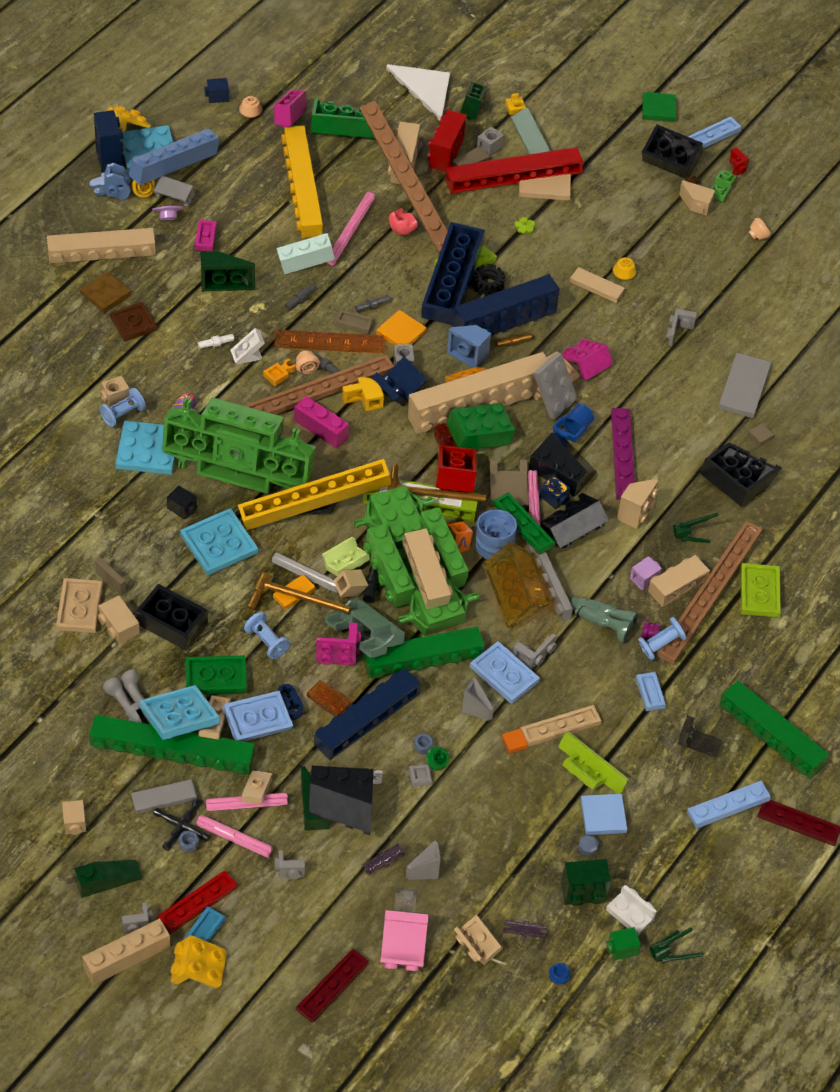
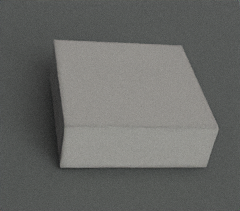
[409,764,432,787]

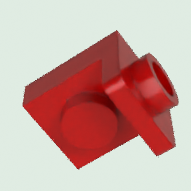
[729,147,749,176]

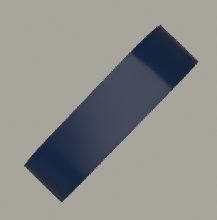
[277,684,303,720]

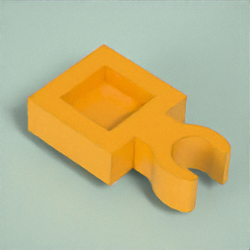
[263,359,296,387]

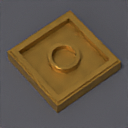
[80,271,131,313]

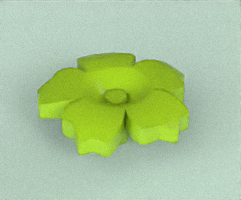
[514,217,535,234]

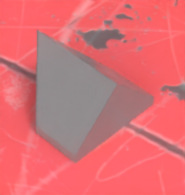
[462,678,493,721]
[406,841,441,880]

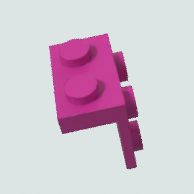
[561,339,613,381]
[316,623,361,666]

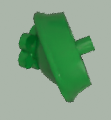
[426,746,449,771]

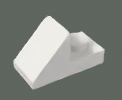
[231,328,265,364]

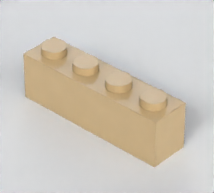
[403,528,453,609]
[82,919,170,986]

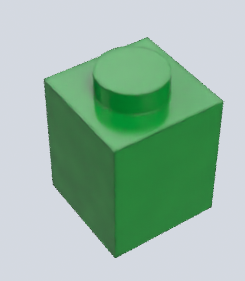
[606,927,641,961]

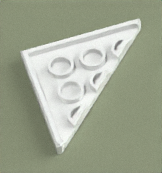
[387,64,450,121]

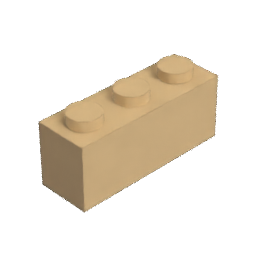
[648,555,710,607]

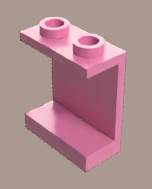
[380,910,428,971]

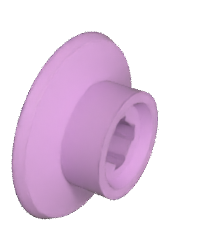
[152,206,183,220]

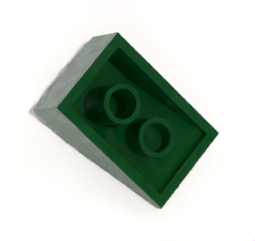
[200,251,255,292]

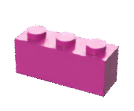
[274,90,307,127]
[294,396,349,449]

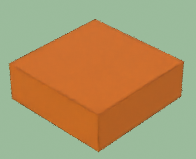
[502,729,528,754]

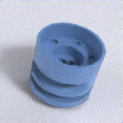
[475,509,517,561]

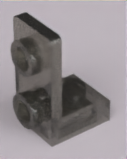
[678,715,722,757]

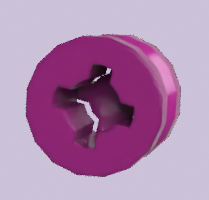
[641,620,660,640]

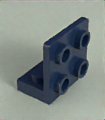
[372,357,427,406]

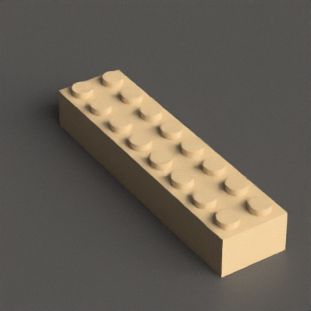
[408,352,548,434]

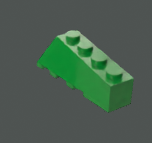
[311,98,375,139]

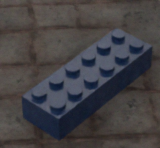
[421,222,485,325]
[453,274,560,335]

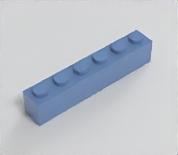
[129,129,220,185]

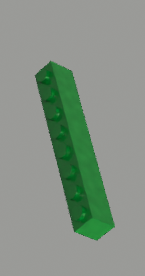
[89,715,255,775]

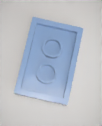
[470,641,540,704]
[222,691,293,741]

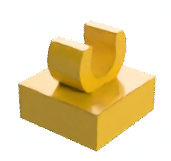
[505,93,526,115]

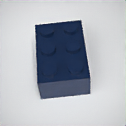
[93,110,125,173]

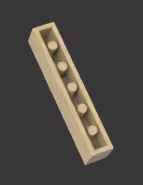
[47,228,156,263]

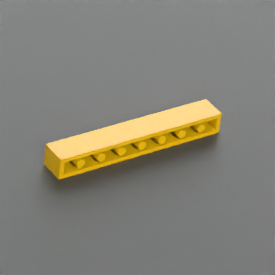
[281,126,323,238]
[238,459,392,531]

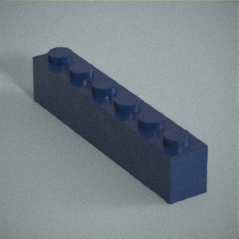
[314,668,421,760]

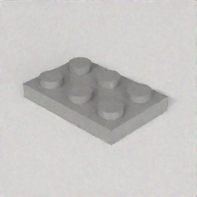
[533,353,578,419]

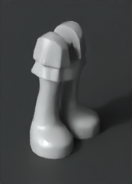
[103,669,150,723]

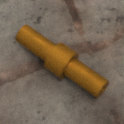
[496,332,532,347]

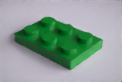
[185,655,247,694]

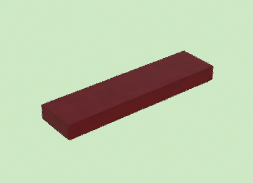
[757,800,840,847]
[296,948,369,1023]

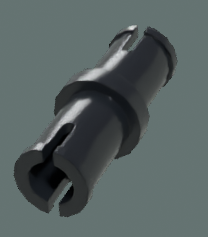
[363,566,380,603]

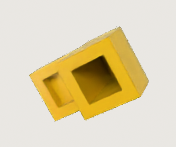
[342,377,384,411]

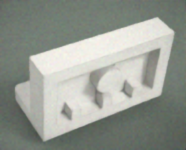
[606,885,656,936]

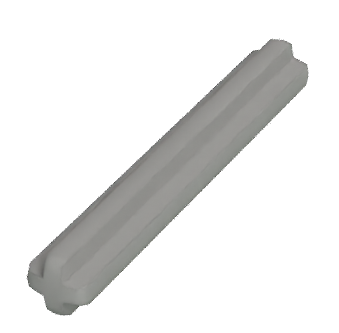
[272,552,338,593]

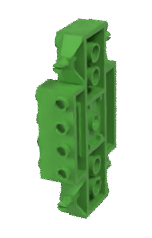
[162,397,316,494]
[353,485,479,636]

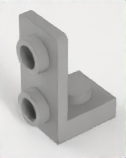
[666,309,697,346]
[513,634,557,670]

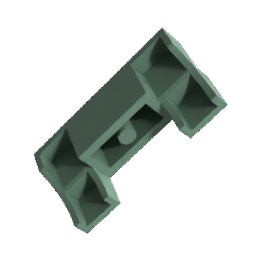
[325,598,405,658]

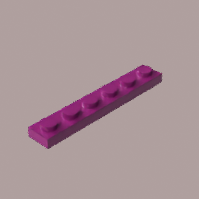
[611,408,635,500]

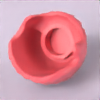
[388,208,418,236]

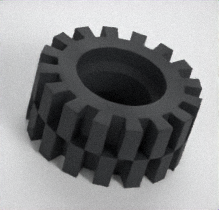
[472,264,505,297]

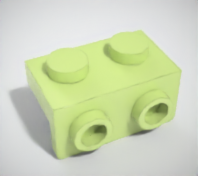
[322,537,370,576]

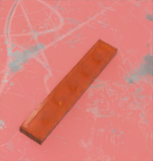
[274,330,384,353]

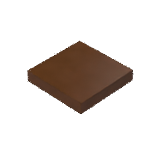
[110,302,158,342]

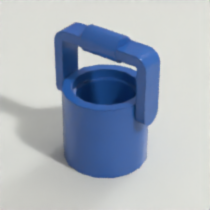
[553,403,594,442]

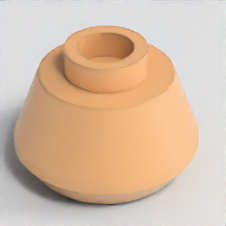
[239,96,262,118]
[749,218,771,240]
[296,350,320,374]

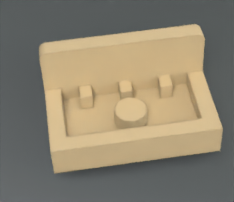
[454,915,504,965]

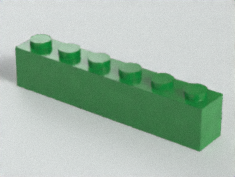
[363,626,484,679]
[719,680,829,779]

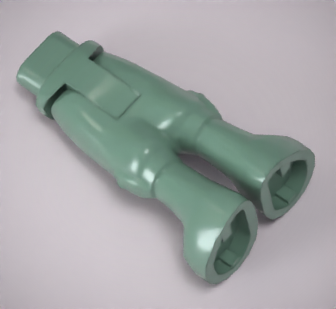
[570,596,639,643]

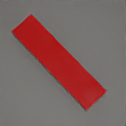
[157,870,238,934]

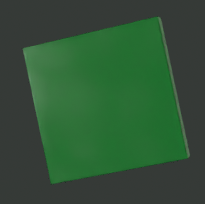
[642,92,676,122]

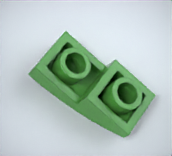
[710,170,737,202]

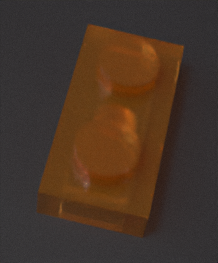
[307,680,351,717]

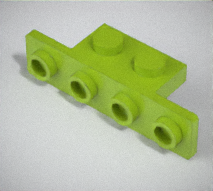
[558,731,629,794]

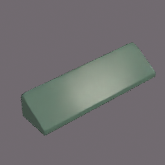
[511,107,550,154]

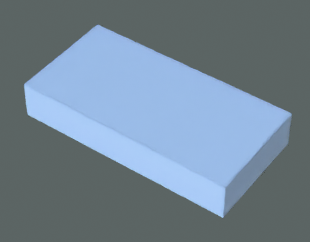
[636,672,666,711]

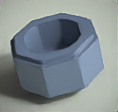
[414,734,434,754]
[178,830,199,853]
[578,835,599,856]

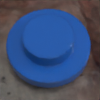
[549,963,570,984]

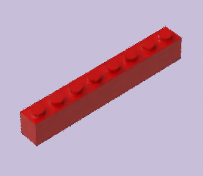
[445,147,583,194]

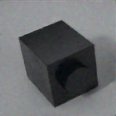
[167,485,197,519]

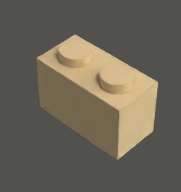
[97,596,140,644]

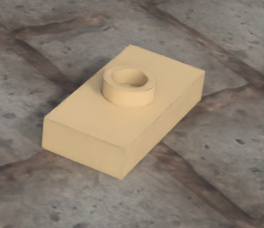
[241,770,272,805]

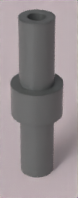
[285,284,315,310]
[355,294,390,312]
[313,351,340,374]

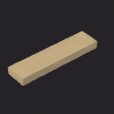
[520,705,602,747]

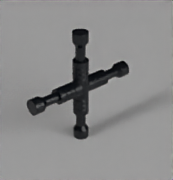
[153,799,211,851]

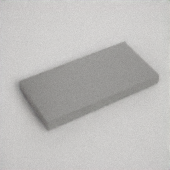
[718,353,771,418]

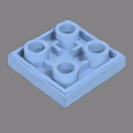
[580,794,627,835]

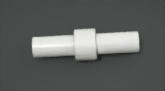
[198,334,234,349]

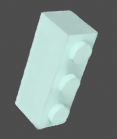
[277,233,335,275]

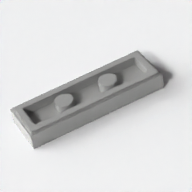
[131,779,196,814]

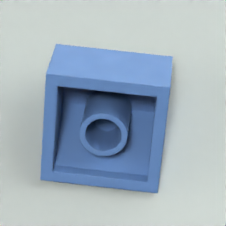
[447,325,491,368]

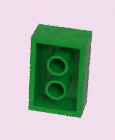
[446,403,515,449]

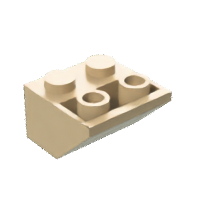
[617,479,659,529]

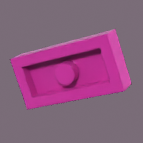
[195,220,216,251]

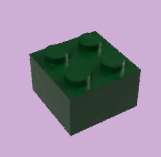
[561,859,611,906]

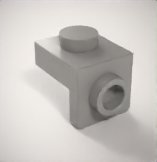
[275,850,305,880]
[122,902,153,934]

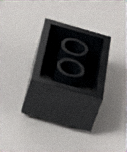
[642,124,703,179]
[136,584,208,650]

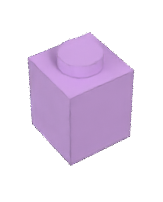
[630,556,662,591]

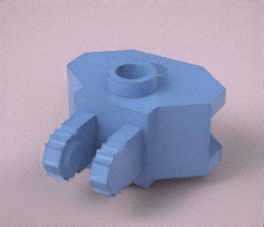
[89,163,131,200]

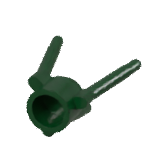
[673,513,718,543]
[649,927,704,964]

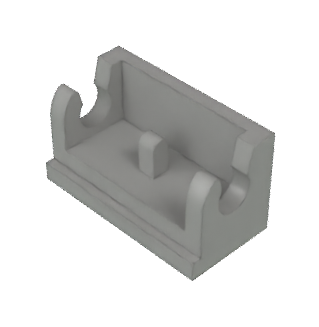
[154,176,195,207]

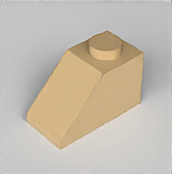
[679,180,715,216]

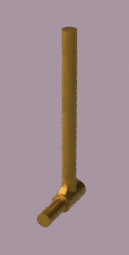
[387,464,486,502]
[247,572,352,614]

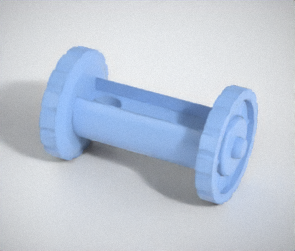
[99,388,146,428]
[244,612,290,659]
[637,617,687,661]

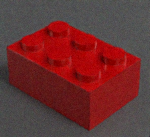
[427,110,467,172]
[436,445,477,493]

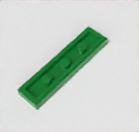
[493,492,555,555]

